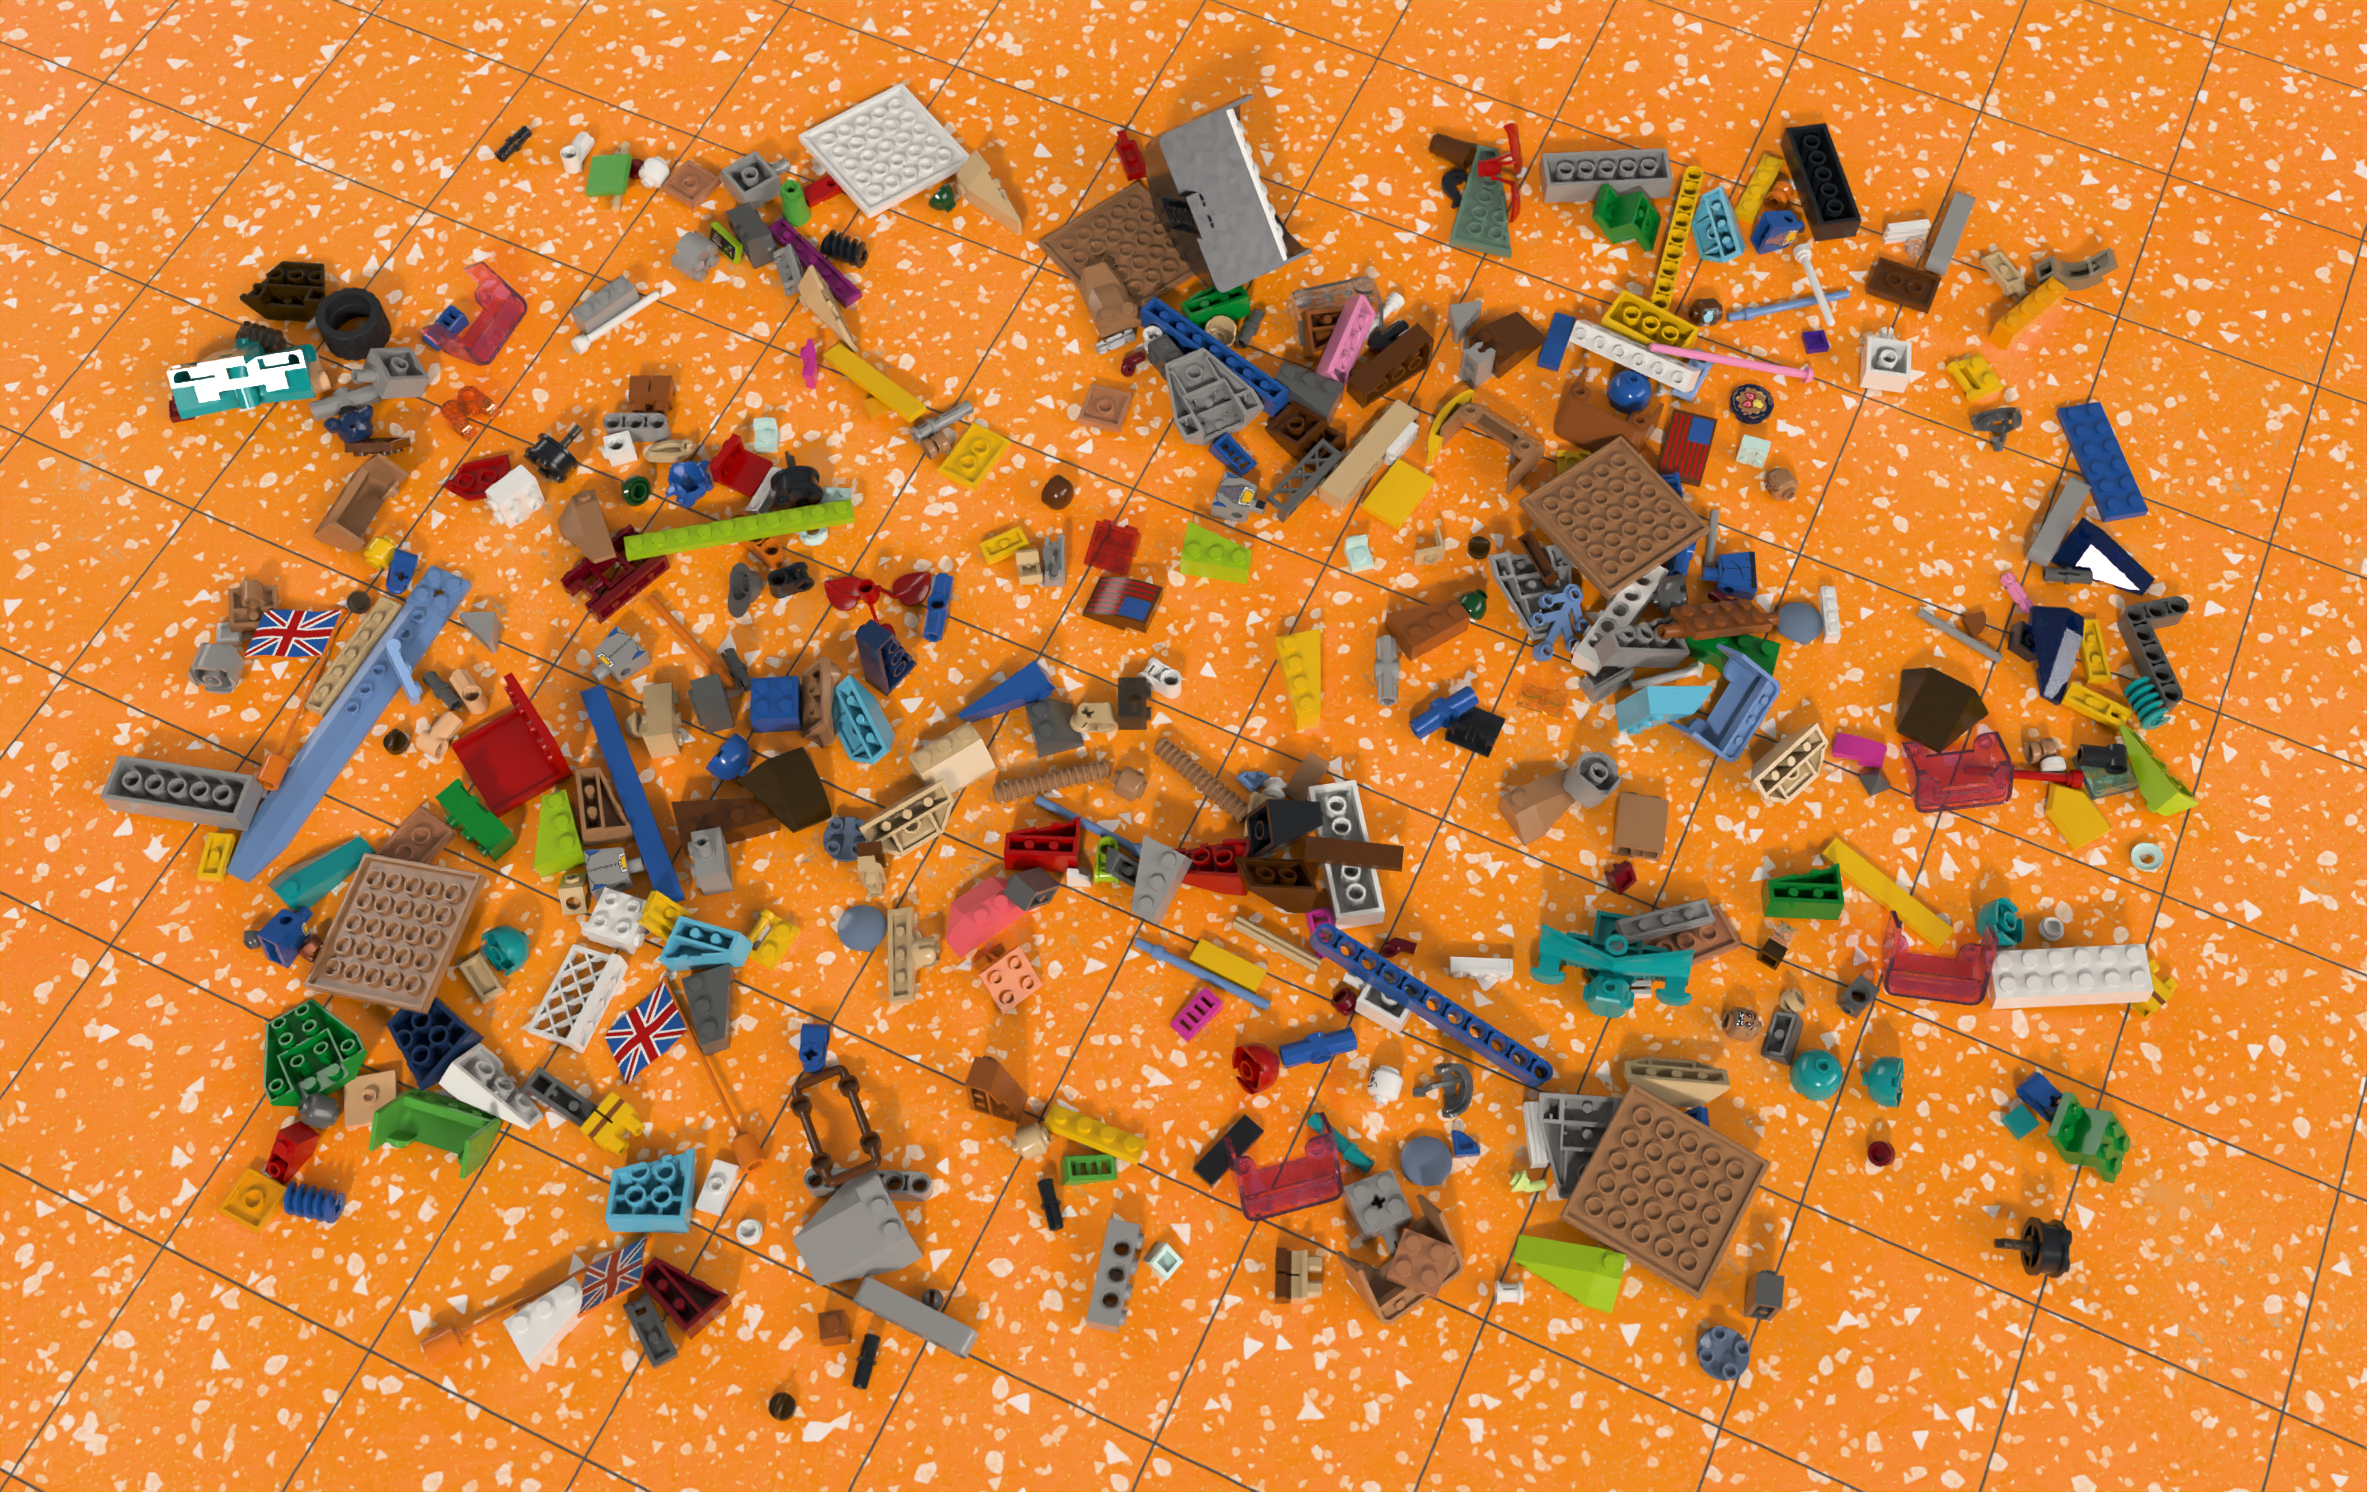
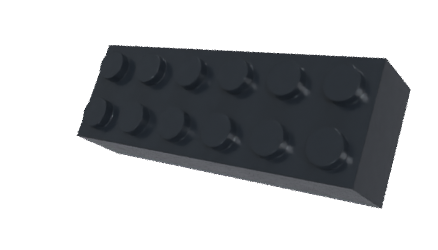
[1780,123,1862,242]

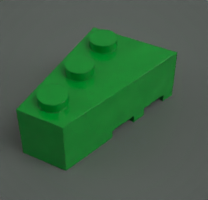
[1181,285,1250,330]
[435,778,517,862]
[1762,863,1845,920]

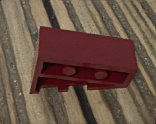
[641,1257,732,1340]

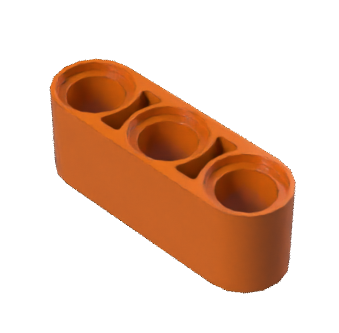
[730,514,785,568]

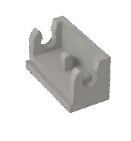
[773,244,804,297]
[1459,342,1496,390]
[1043,534,1066,587]
[1578,666,1635,705]

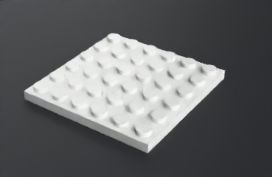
[798,83,970,219]

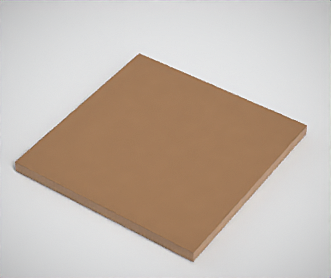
[1038,181,1195,311]
[1518,436,1711,600]
[303,853,487,1014]
[1558,1083,1771,1300]

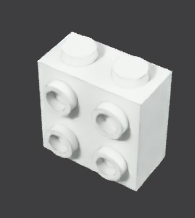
[485,464,546,529]
[584,887,646,954]

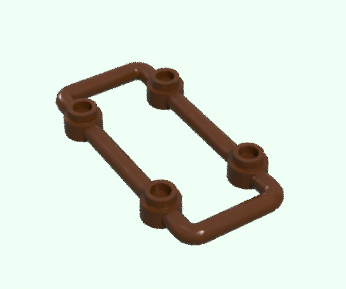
[790,1065,882,1186]

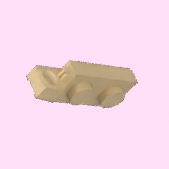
[1980,251,2029,304]

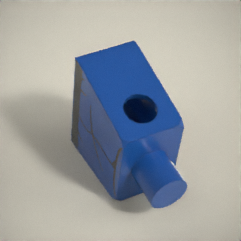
[1702,551,1757,601]

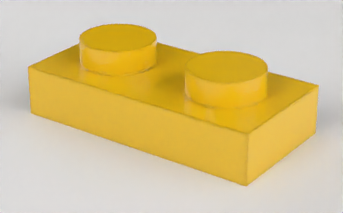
[978,526,1030,566]
[196,832,236,882]

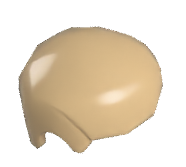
[1204,315,1237,348]

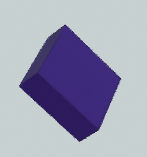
[1801,330,1829,354]

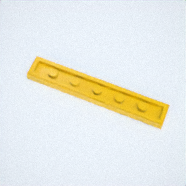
[823,343,927,423]
[1820,838,1955,950]

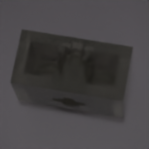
[1118,677,1151,730]

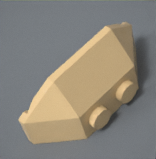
[1751,723,1829,804]
[859,779,955,857]
[1624,1057,1730,1108]

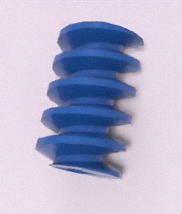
[284,1181,346,1224]

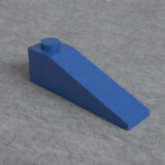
[957,660,1056,723]

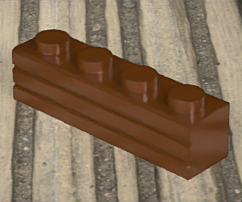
[1517,531,1560,586]

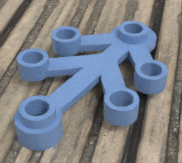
[1529,584,1590,662]

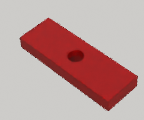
[802,175,844,208]

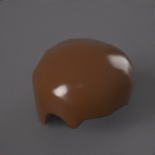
[1041,475,1075,510]

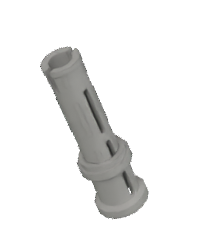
[909,400,974,446]

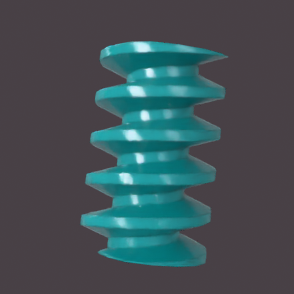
[2123,676,2171,730]

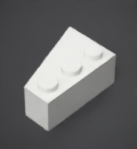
[503,1277,586,1373]

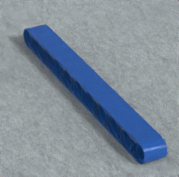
[580,684,686,903]
[1309,923,1553,1087]

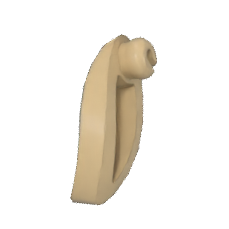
[645,439,695,463]

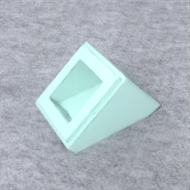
[1143,1241,1184,1280]

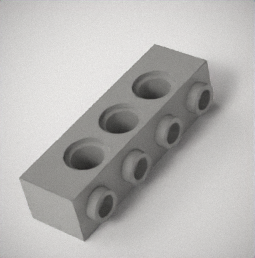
[1086,1218,1144,1334]

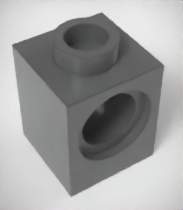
[1836,974,1880,1019]

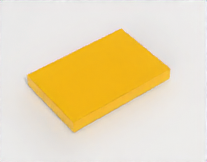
[937,422,1011,492]
[1361,459,1436,530]

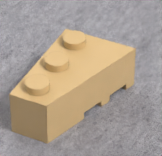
[643,682,684,759]

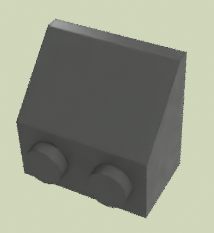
[1025,699,1084,758]

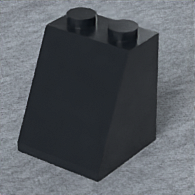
[1246,799,1324,858]

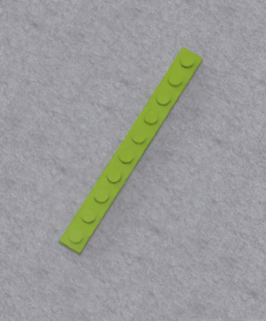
[624,499,855,561]

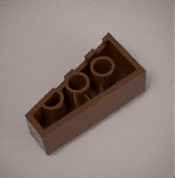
[1346,322,1434,409]
[671,798,781,856]

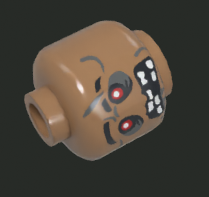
[1722,1006,1762,1042]

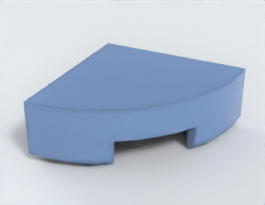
[1236,771,1270,793]

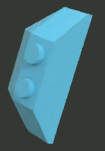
[1691,185,1746,263]
[832,675,895,764]

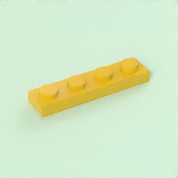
[1735,154,1784,224]
[1043,1104,1148,1166]

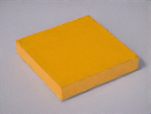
[216,1166,287,1237]

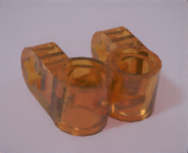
[441,386,502,441]

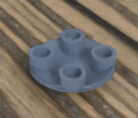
[1776,602,1823,645]
[823,816,866,862]
[837,905,887,952]
[1401,1136,1452,1186]
[1696,1326,1751,1381]

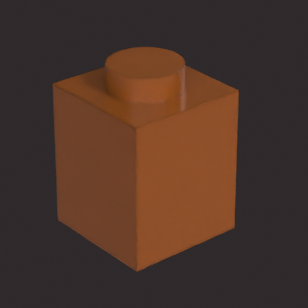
[818,1309,851,1347]

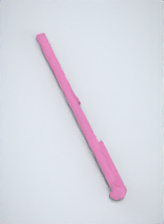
[1649,342,1814,383]

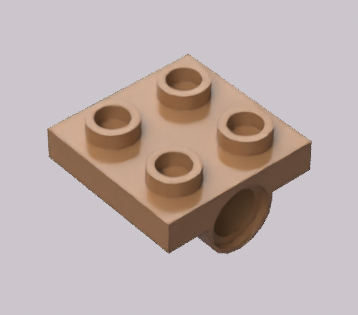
[228,580,279,633]

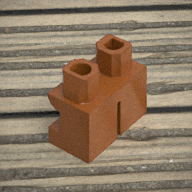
[628,376,676,417]

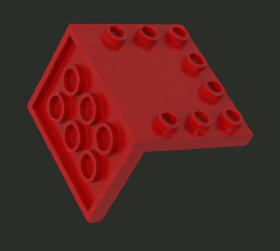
[450,672,573,818]

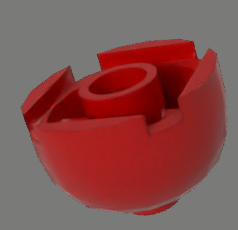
[1232,1042,1280,1094]

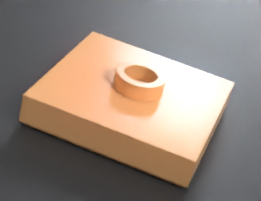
[344,1070,398,1129]

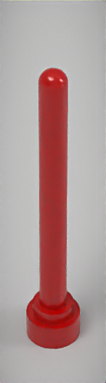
[1964,766,2083,789]

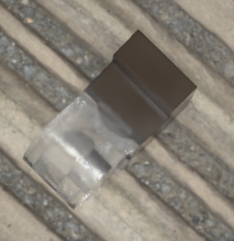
[1756,920,1799,971]

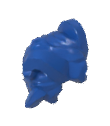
[665,460,714,508]

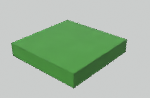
[585,153,632,197]

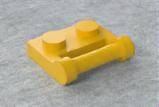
[1946,354,2004,402]
[746,909,801,972]

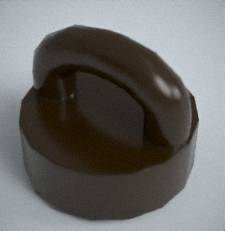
[1467,536,1491,560]
[347,590,371,614]
[383,728,409,755]
[768,1392,797,1421]

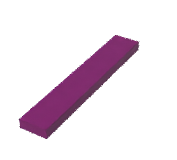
[767,217,862,308]

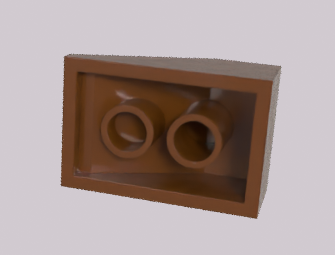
[1469,311,1547,379]
[1234,857,1318,914]

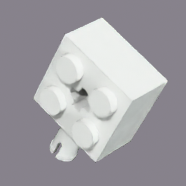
[1860,327,1912,393]
[1342,971,1414,1036]

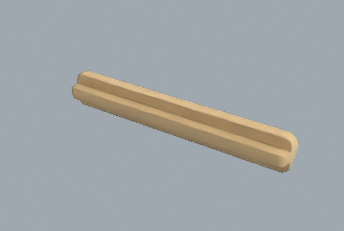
[1232,915,1322,972]

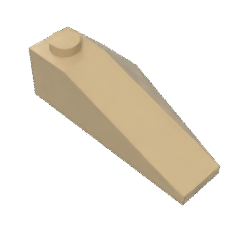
[956,150,1022,235]
[798,265,860,353]

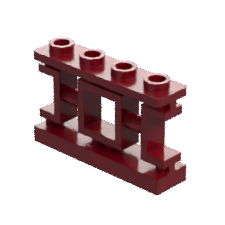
[560,524,670,624]

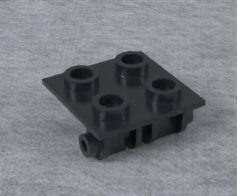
[1444,706,1506,758]

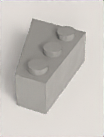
[1131,835,1193,925]

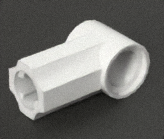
[560,131,595,174]

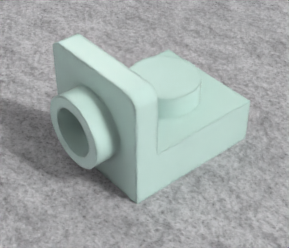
[753,417,779,453]
[1344,534,1374,573]

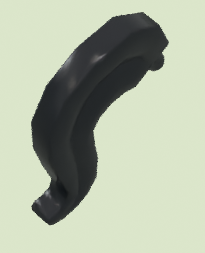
[1441,169,1468,208]

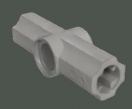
[309,384,382,421]
[1374,635,1399,706]

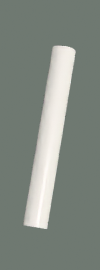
[1630,665,1699,691]

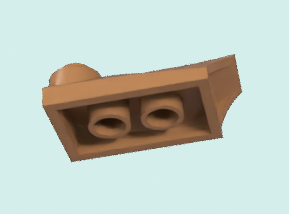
[1078,262,1141,338]
[801,656,841,748]

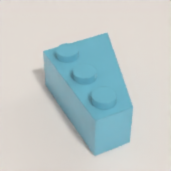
[659,916,753,971]

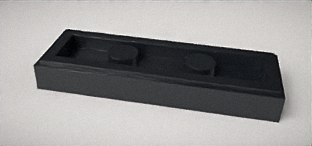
[1193,1114,1264,1188]

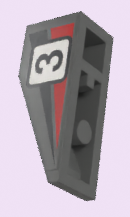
[518,1066,599,1127]

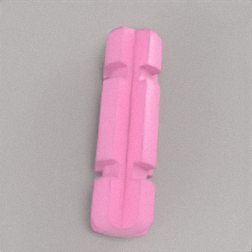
[2000,572,2034,614]

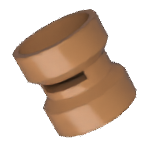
[921,431,951,461]
[2023,737,2056,764]

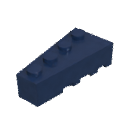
[855,619,917,696]

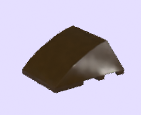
[239,261,325,322]
[1896,667,1989,754]
[736,747,832,833]

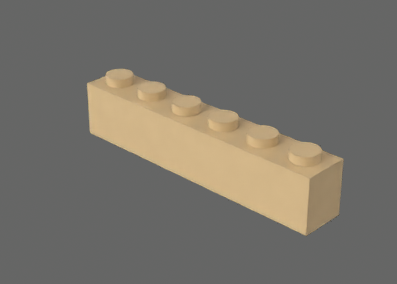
[1318,399,1419,513]

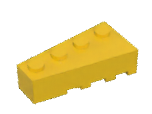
[1274,629,1321,731]

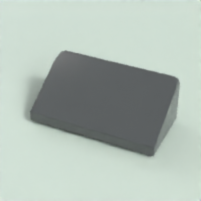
[1105,847,1139,888]
[1761,1011,1804,1066]

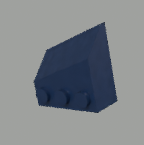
[386,995,484,1091]

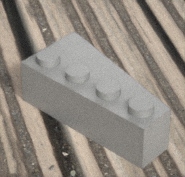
[1594,616,1690,668]

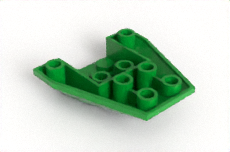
[263,999,367,1107]

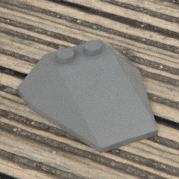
[1164,347,1264,446]
[1487,545,1572,641]
[1538,1092,1623,1199]
[793,1169,923,1286]

